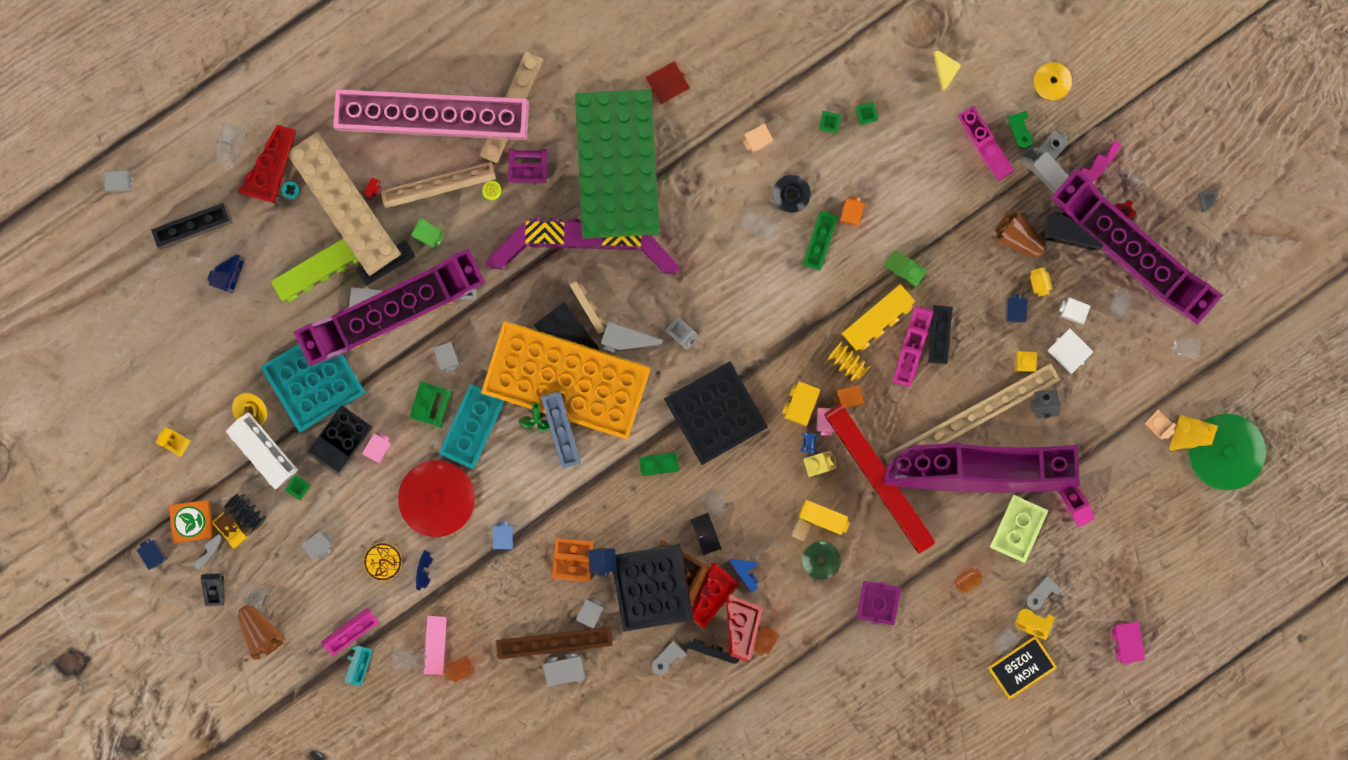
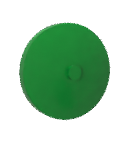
[1188,414,1266,490]

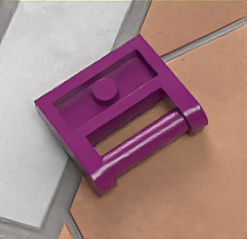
[508,149,548,183]

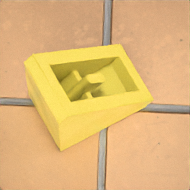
[933,50,961,91]

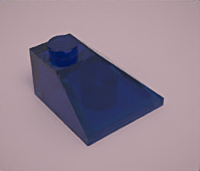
[207,254,246,294]

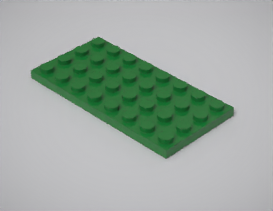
[575,89,660,239]

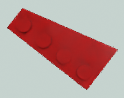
[237,125,297,204]

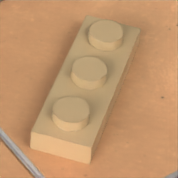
[570,281,607,335]

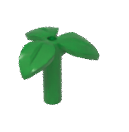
[518,402,550,431]

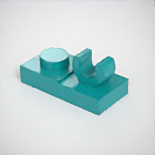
[344,645,373,686]

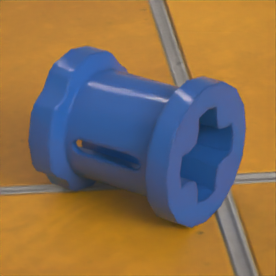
[800,433,819,454]

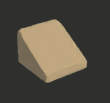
[791,519,811,541]

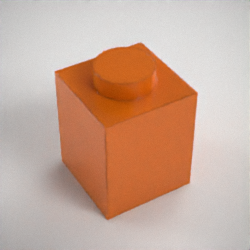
[839,196,865,227]
[834,385,864,409]

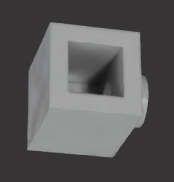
[1039,131,1069,160]
[301,531,333,560]

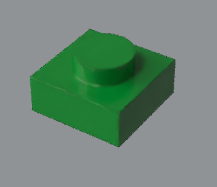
[855,102,879,126]
[818,111,841,134]
[285,474,311,501]

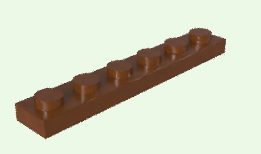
[496,626,613,660]

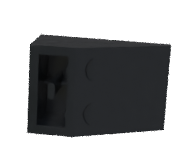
[307,405,373,476]

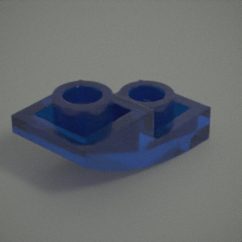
[416,550,433,591]

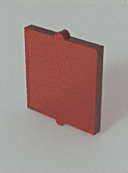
[645,61,690,105]

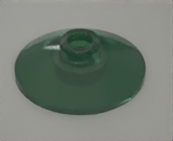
[802,541,841,580]

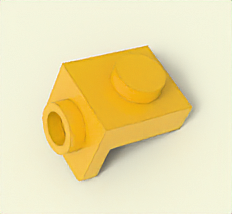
[155,427,191,457]

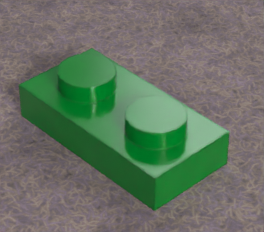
[639,452,679,476]

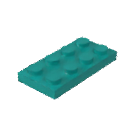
[439,384,505,469]

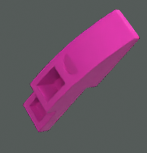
[957,106,1014,182]

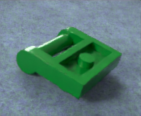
[409,381,453,428]

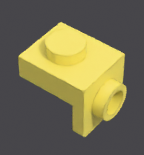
[803,450,836,477]

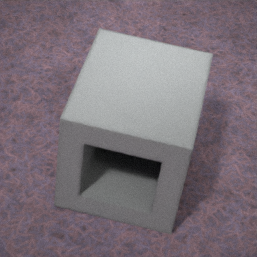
[104,171,134,193]
[433,342,460,373]
[576,597,604,628]

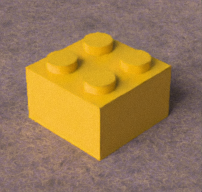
[782,381,821,427]

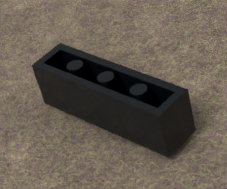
[151,203,233,249]

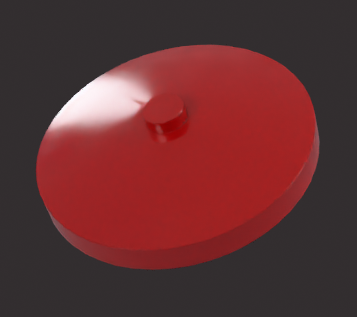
[398,460,475,537]

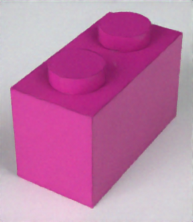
[1111,621,1145,664]

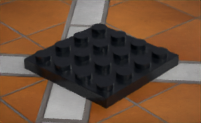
[664,361,768,465]
[613,543,694,632]

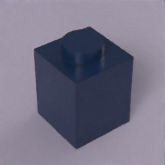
[1005,294,1027,323]
[137,539,168,570]
[588,548,617,577]

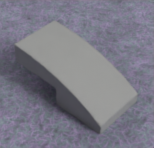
[194,534,224,570]

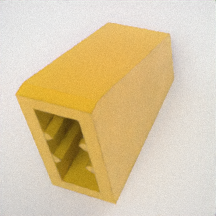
[798,500,850,535]

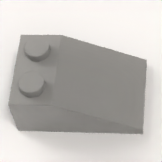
[601,322,663,354]

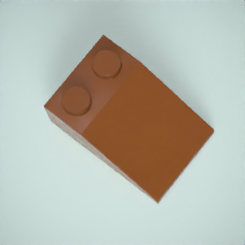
[657,540,710,603]

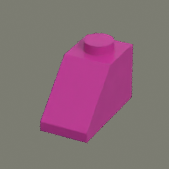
[1057,486,1095,528]

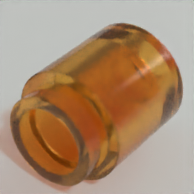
[953,567,983,594]

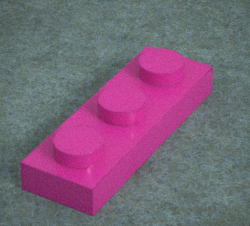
[321,608,379,656]

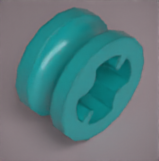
[282,181,300,199]

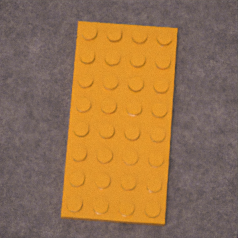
[481,320,651,440]

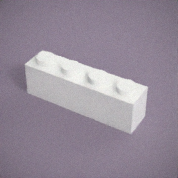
[226,412,298,490]

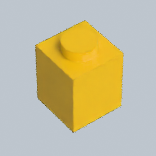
[1014,351,1037,372]

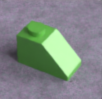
[411,219,444,249]
[884,250,927,288]

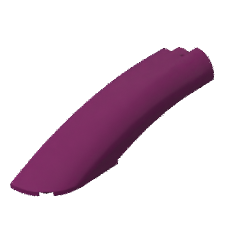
[885,443,1080,493]

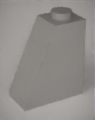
[1018,144,1069,193]

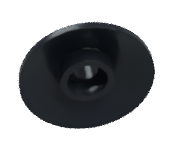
[773,175,811,213]

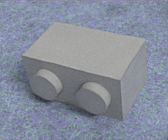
[543,653,586,687]

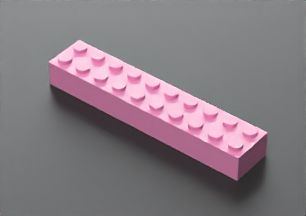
[333,90,529,140]

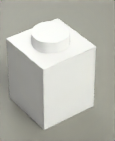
[1059,298,1091,325]

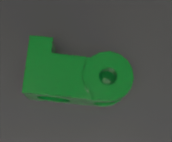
[1007,110,1033,149]

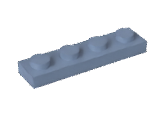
[541,391,581,468]

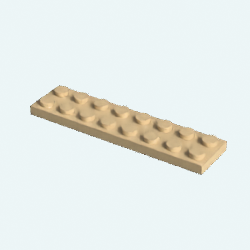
[288,131,401,276]

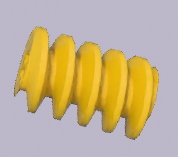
[828,341,871,382]

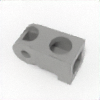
[1026,575,1061,610]
[652,640,687,675]

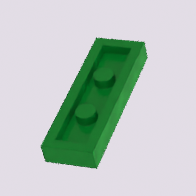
[802,210,838,271]

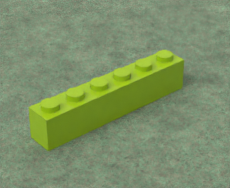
[271,238,359,303]

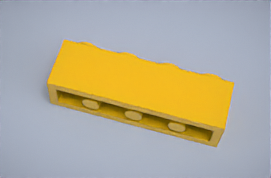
[841,284,915,352]

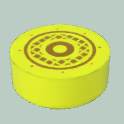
[482,181,502,201]

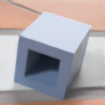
[493,522,513,549]

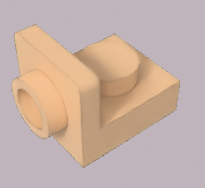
[1144,410,1176,440]

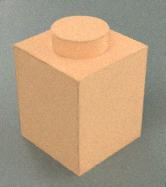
[743,124,774,153]

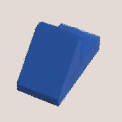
[730,559,759,592]

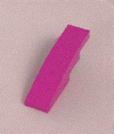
[1080,141,1122,183]
[892,305,933,387]

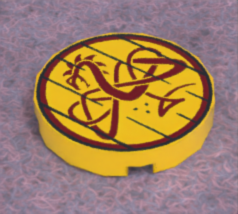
[364,543,402,581]

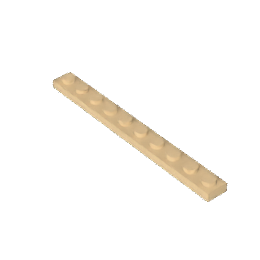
[883,363,1060,466]

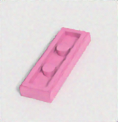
[424,616,447,675]

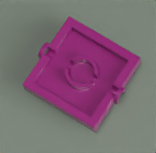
[856,581,901,626]

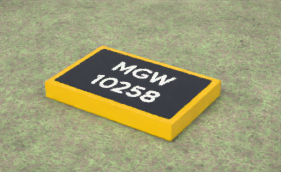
[987,636,1057,700]

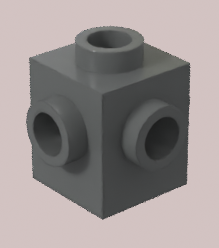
[1030,389,1061,419]

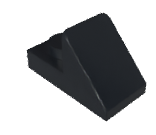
[200,574,225,606]

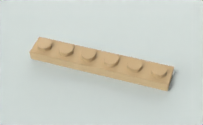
[480,52,543,164]
[381,162,496,208]

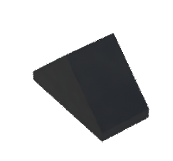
[690,513,722,555]

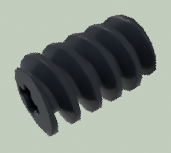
[224,493,267,535]

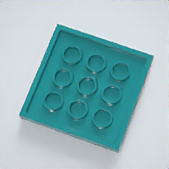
[261,344,366,433]

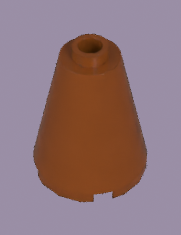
[992,209,1046,259]
[237,605,286,660]

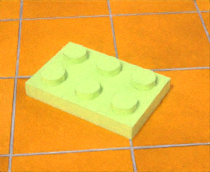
[989,495,1049,563]

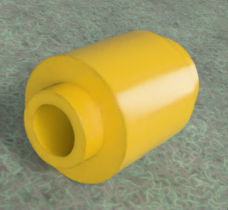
[1030,268,1053,297]

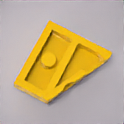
[1169,415,1218,451]

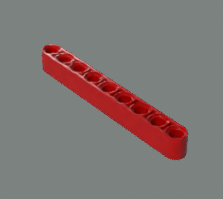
[824,403,935,554]

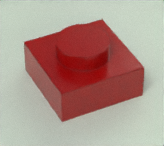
[363,177,381,199]

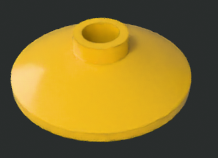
[1033,62,1072,100]
[232,393,267,426]

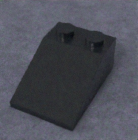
[1041,211,1103,252]
[534,302,600,350]

